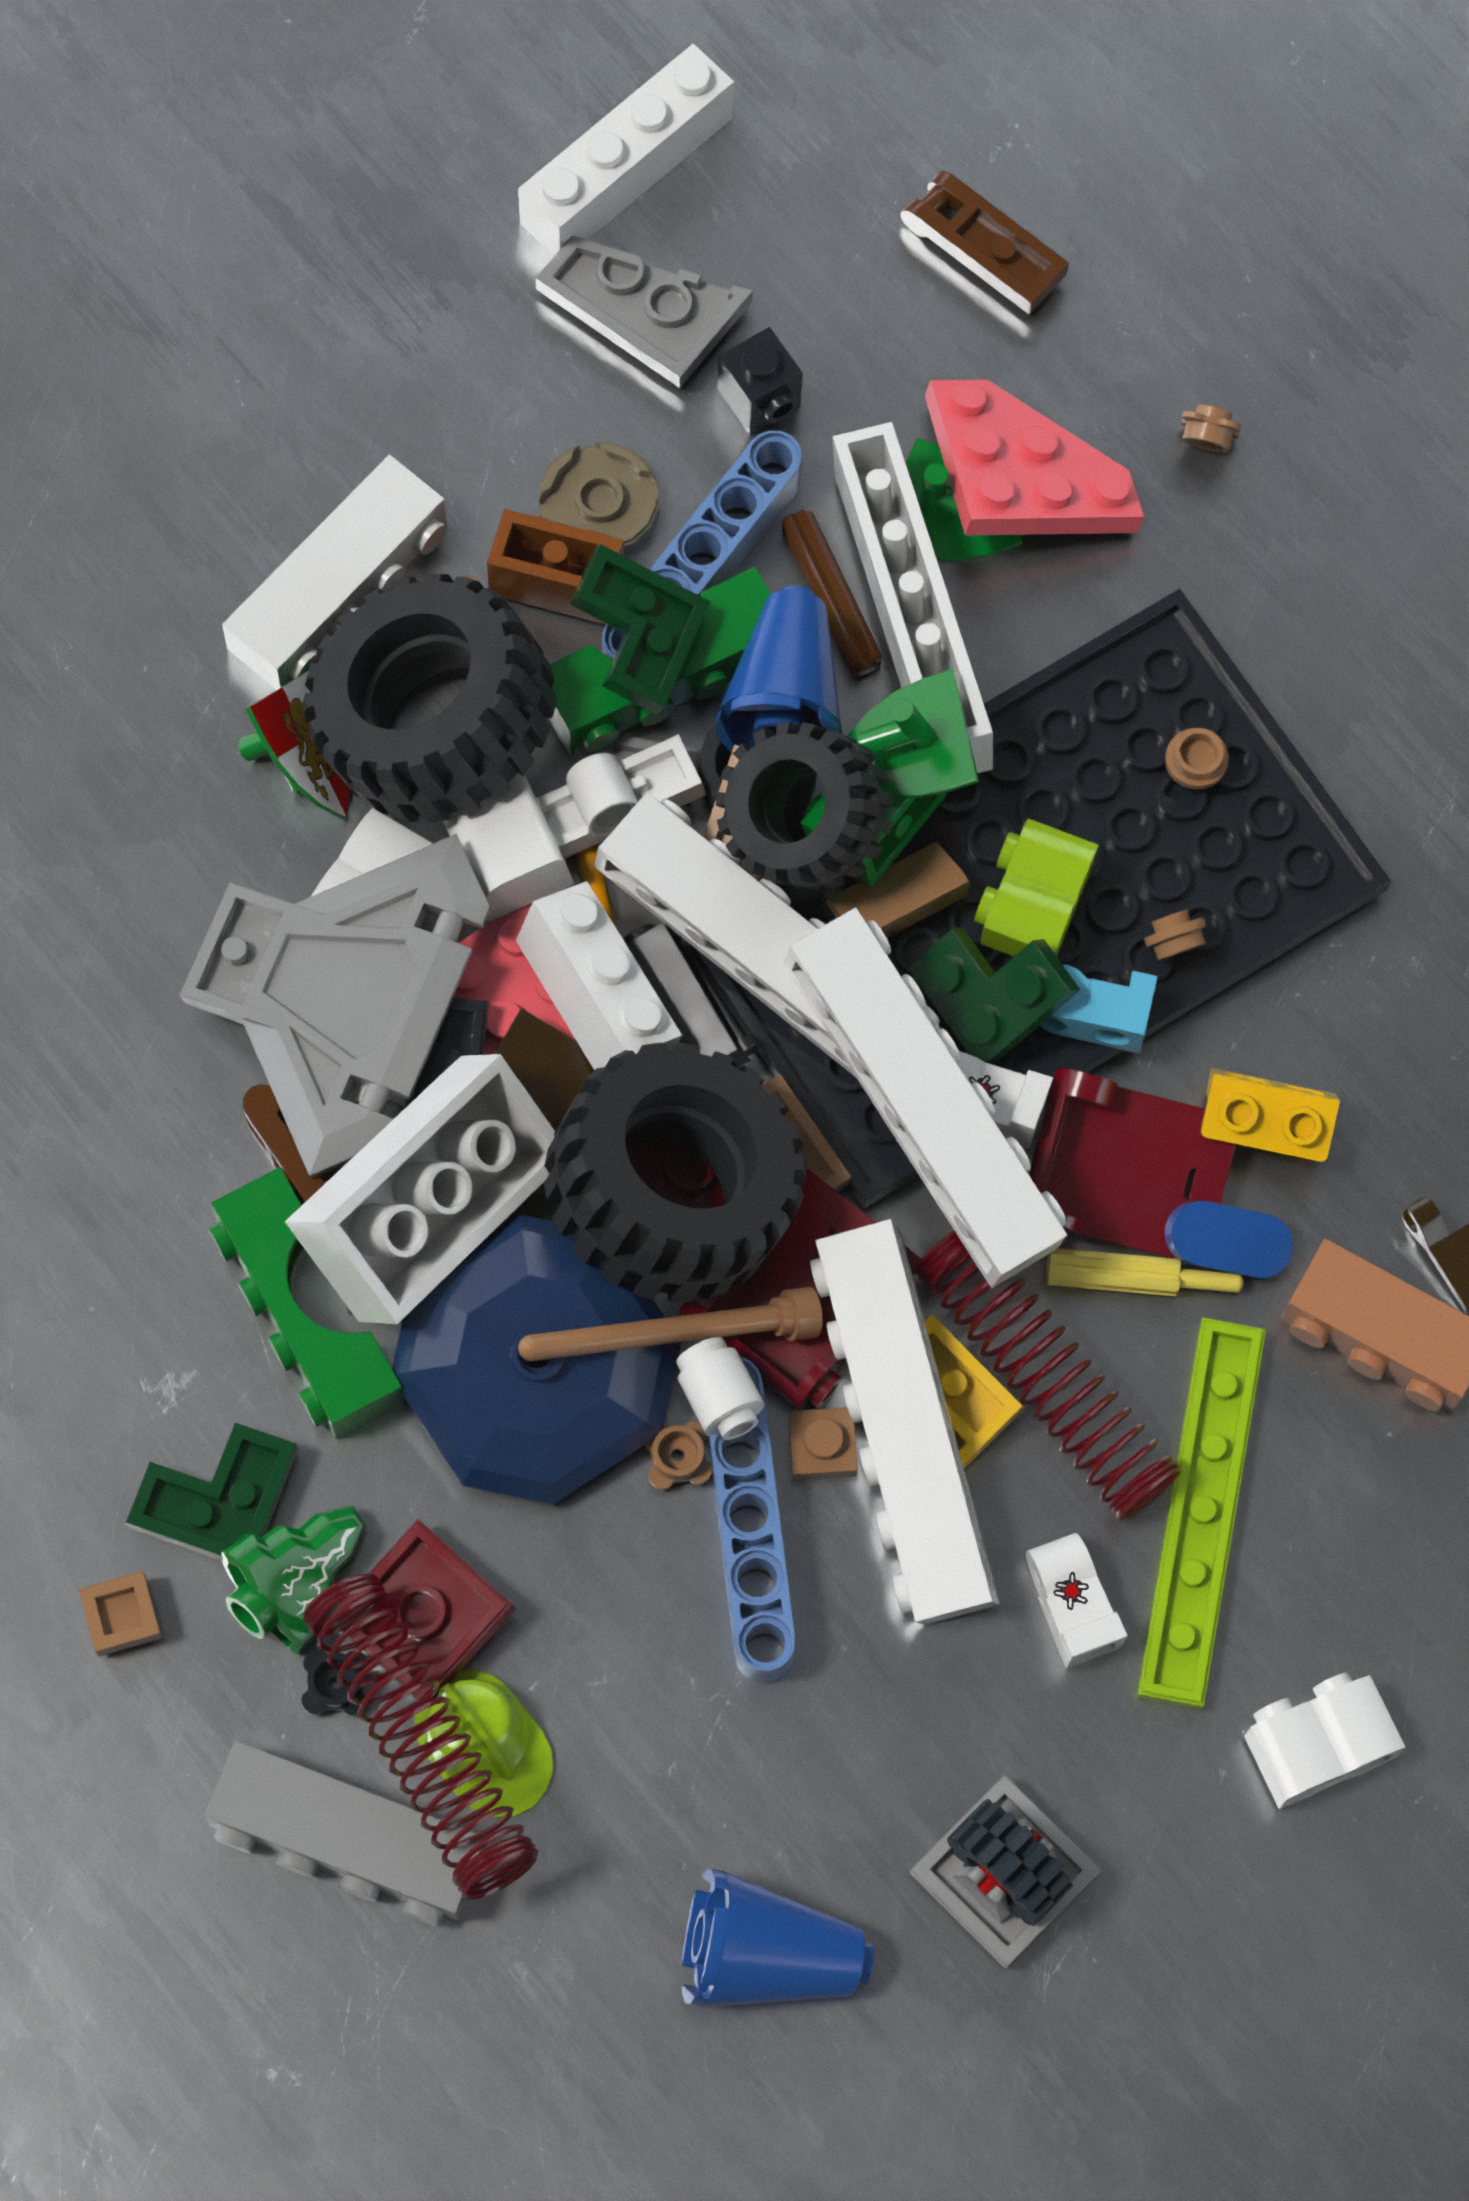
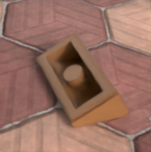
[827,842,970,938]

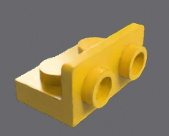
[1201,1068,1340,1162]

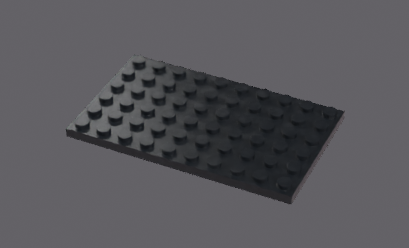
[683,588,1391,1209]

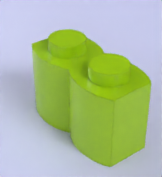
[974,818,1099,956]

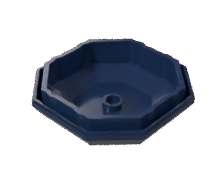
[392,1214,681,1505]

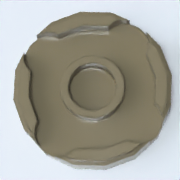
[539,442,659,555]

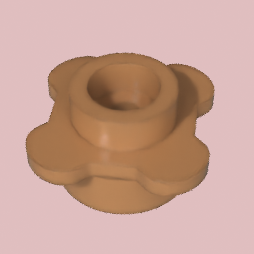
[1181,404,1241,452]
[644,1421,712,1490]

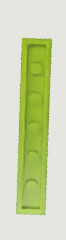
[1136,1317,1266,1711]

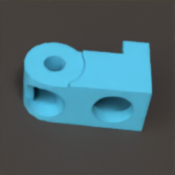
[1040,965,1158,1054]

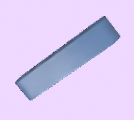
[602,430,802,659]
[707,1356,795,1683]

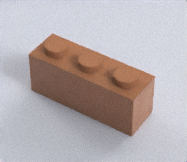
[1280,1238,1469,1413]

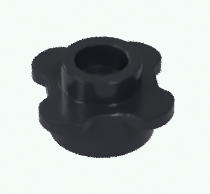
[301,1649,369,1716]

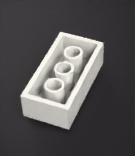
[285,1054,555,1324]

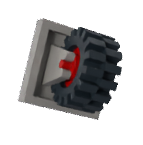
[910,1775,1101,1969]

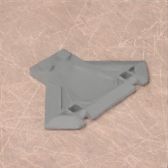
[180,834,491,1178]

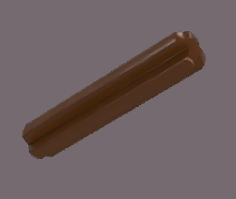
[782,509,882,676]

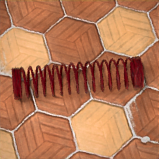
[914,1231,1181,1521]
[303,1573,539,1900]

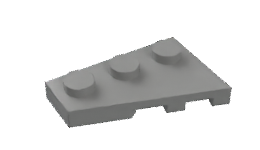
[536,235,753,388]

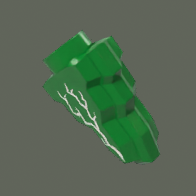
[222,1506,366,1655]

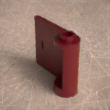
[1029,1068,1236,1259]
[679,1168,921,1410]

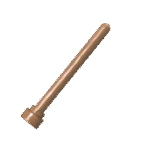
[518,1287,822,1361]

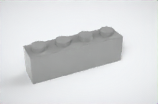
[203,1740,488,1926]

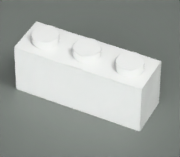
[516,881,682,1070]

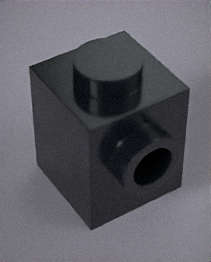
[717,327,803,435]

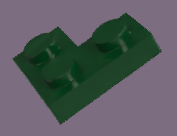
[570,544,710,714]
[908,928,1081,1065]
[126,1423,298,1561]

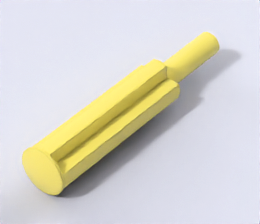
[1045,1248,1243,1297]

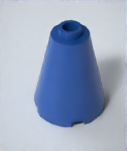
[715,586,842,752]
[681,1869,874,2007]

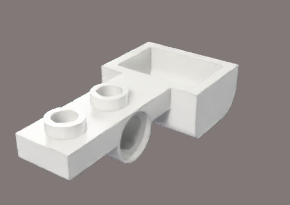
[443,734,706,923]

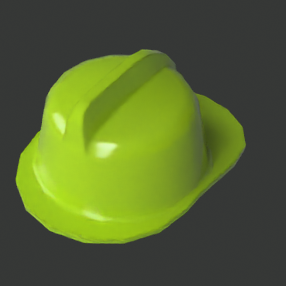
[414,1669,553,1818]

